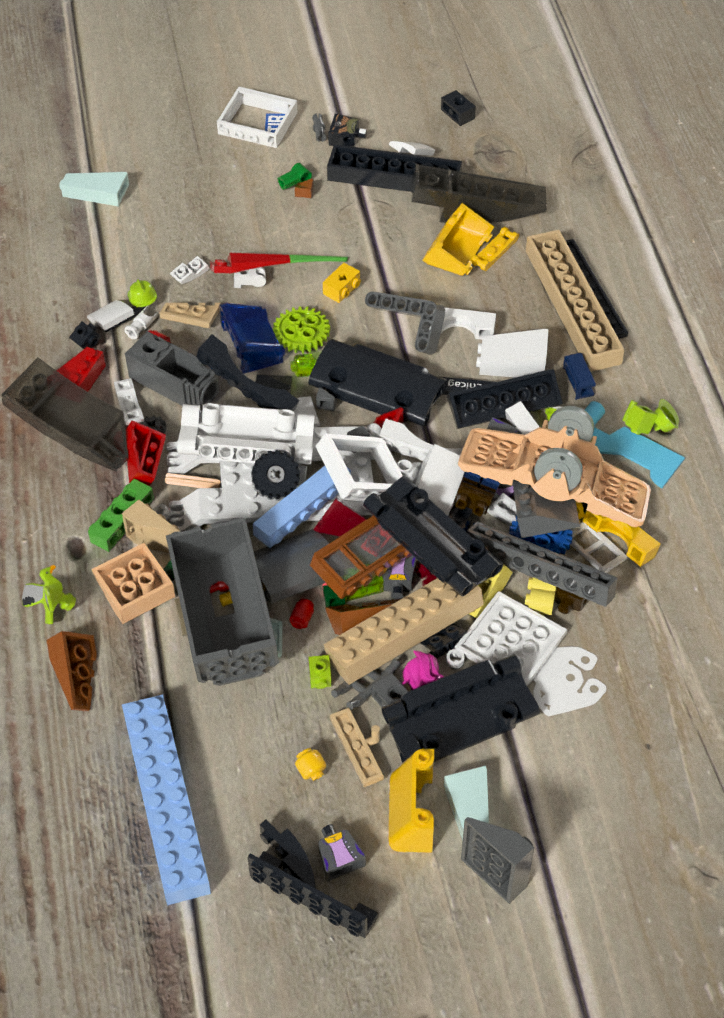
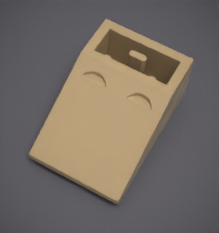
[122,500,180,553]

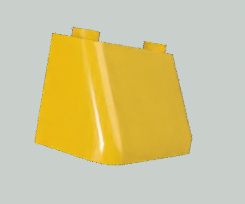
[422,203,494,276]
[388,749,434,853]

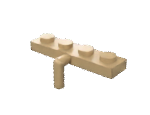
[330,708,384,787]

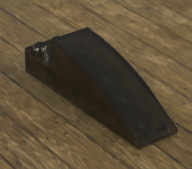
[411,164,547,223]

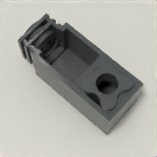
[125,331,220,411]

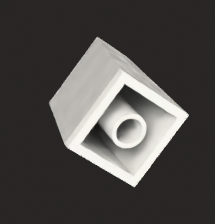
[476,329,548,378]
[415,444,464,516]

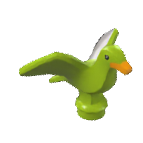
[22,565,76,624]

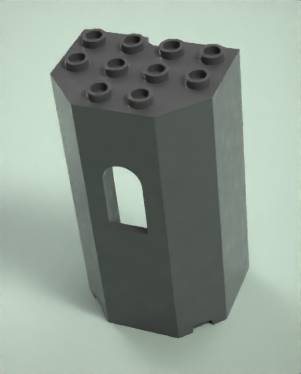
[166,518,279,686]

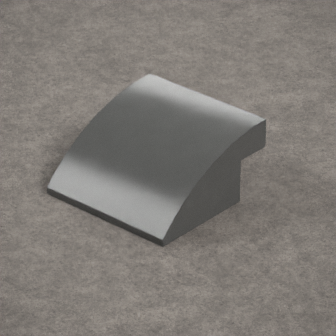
[254,529,344,604]

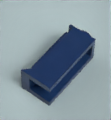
[563,353,596,400]

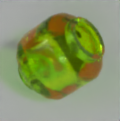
[290,354,317,377]

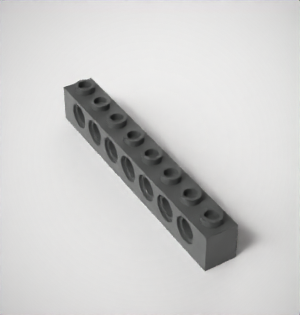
[467,522,618,607]

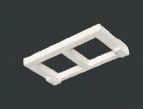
[570,522,628,573]

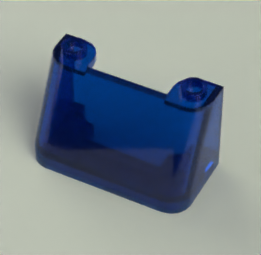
[219,303,285,374]

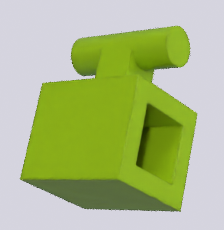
[622,400,658,435]

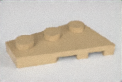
[160,303,221,328]

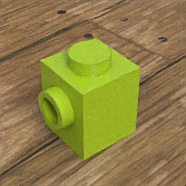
[309,655,331,689]

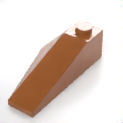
[325,598,403,635]
[47,631,97,711]

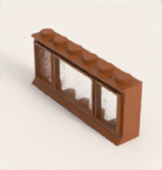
[310,515,412,599]

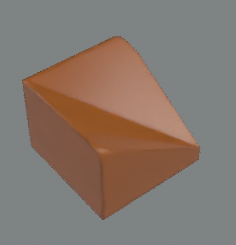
[295,179,314,198]

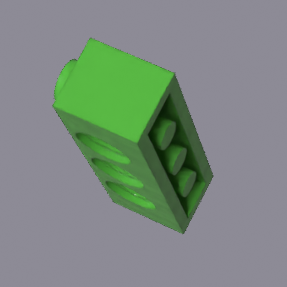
[88,479,154,552]

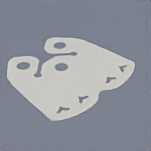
[532,647,606,716]

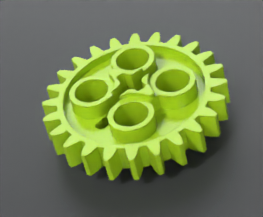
[273,306,330,354]

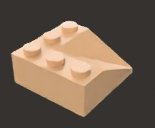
[92,543,175,624]

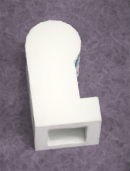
[234,267,266,288]

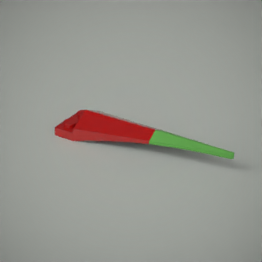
[210,253,348,274]

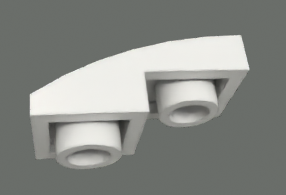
[170,256,209,284]

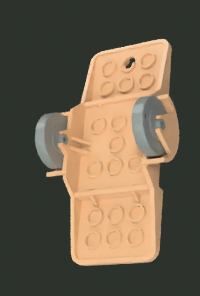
[458,406,651,527]

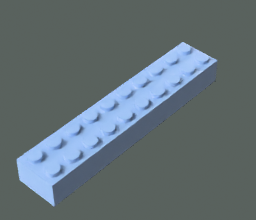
[122,695,211,905]

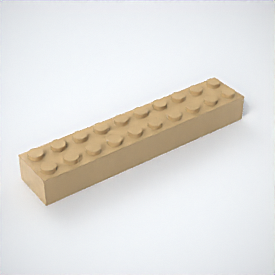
[526,230,624,372]

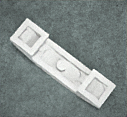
[114,378,144,425]

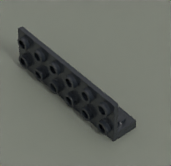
[247,851,379,938]

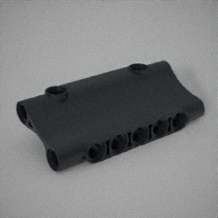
[363,476,504,597]
[381,654,540,763]

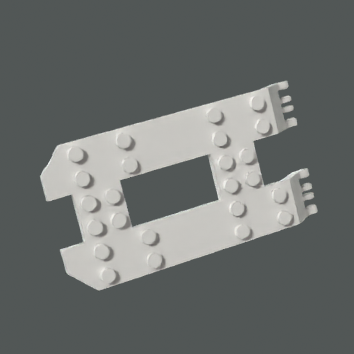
[166,426,375,532]

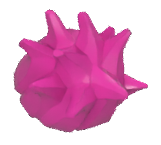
[403,650,444,690]

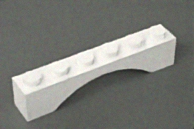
[379,419,483,478]

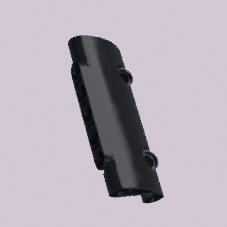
[308,339,447,427]

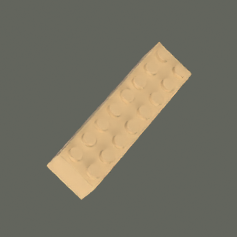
[324,578,484,685]

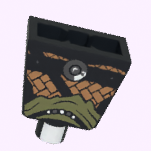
[328,114,367,146]

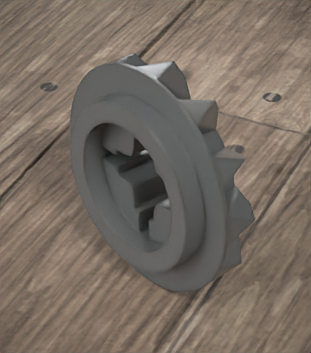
[140,414,167,434]

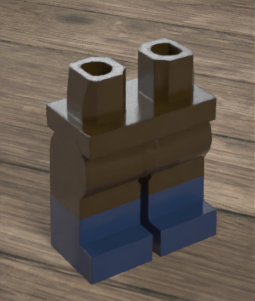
[454,472,500,517]

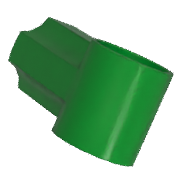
[277,163,312,190]

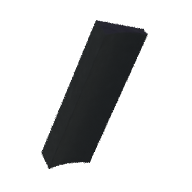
[446,369,563,429]

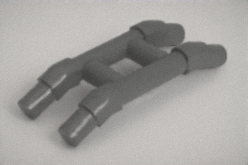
[331,659,401,710]

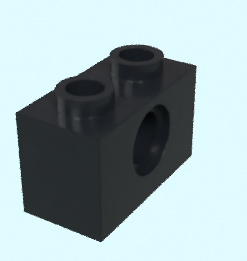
[441,90,476,126]

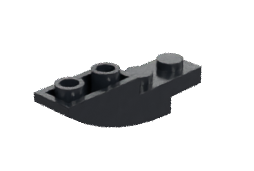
[259,819,316,889]

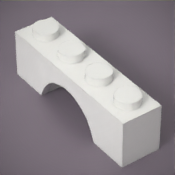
[429,308,496,340]

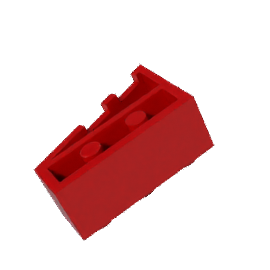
[45,347,106,404]
[124,420,166,486]

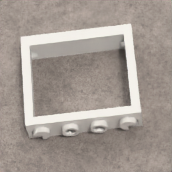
[217,87,298,148]
[316,434,403,501]

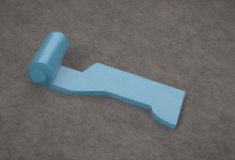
[584,401,685,488]

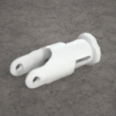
[125,306,159,339]

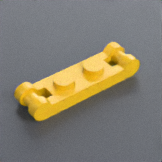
[471,227,519,271]

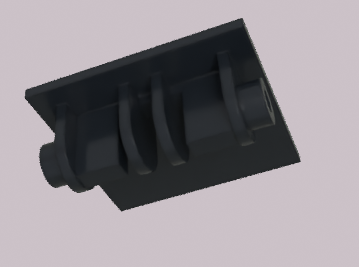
[420,623,467,659]

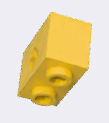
[323,263,361,303]

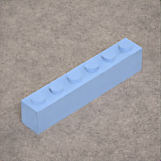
[253,466,351,548]

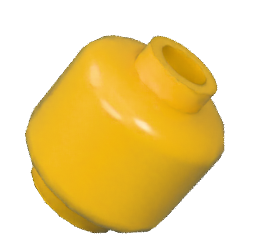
[295,748,327,781]

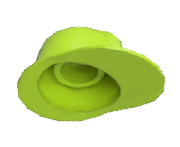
[127,279,157,307]
[654,399,679,433]

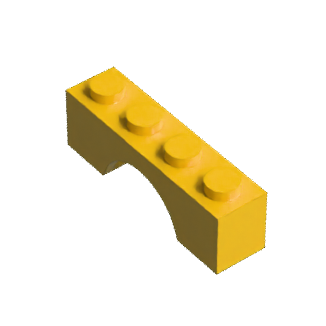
[583,510,660,567]

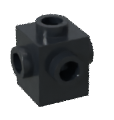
[69,321,101,349]

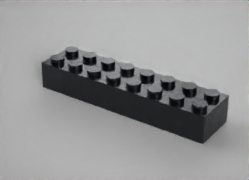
[327,144,462,198]

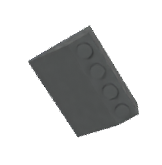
[513,480,580,538]
[461,817,534,904]

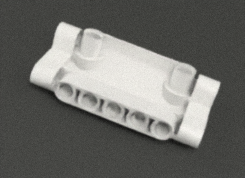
[177,403,314,465]

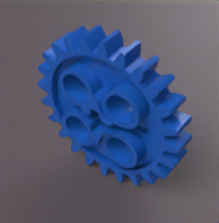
[509,516,573,555]

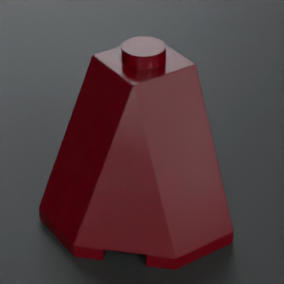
[313,497,372,541]

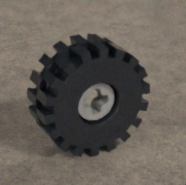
[251,450,300,501]

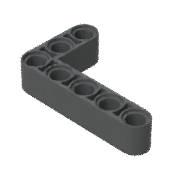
[365,291,446,355]

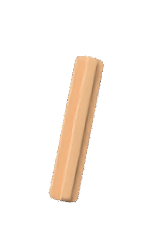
[165,473,221,488]

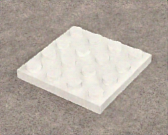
[455,591,567,686]

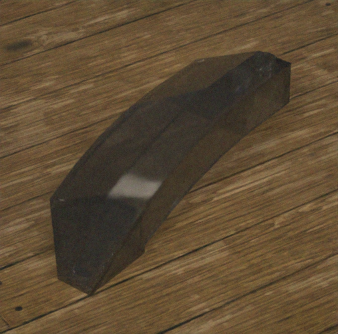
[1,357,128,472]

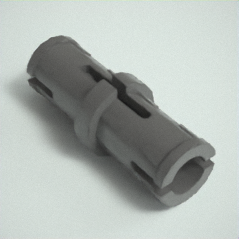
[312,113,326,142]

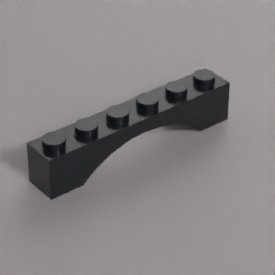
[196,334,300,411]

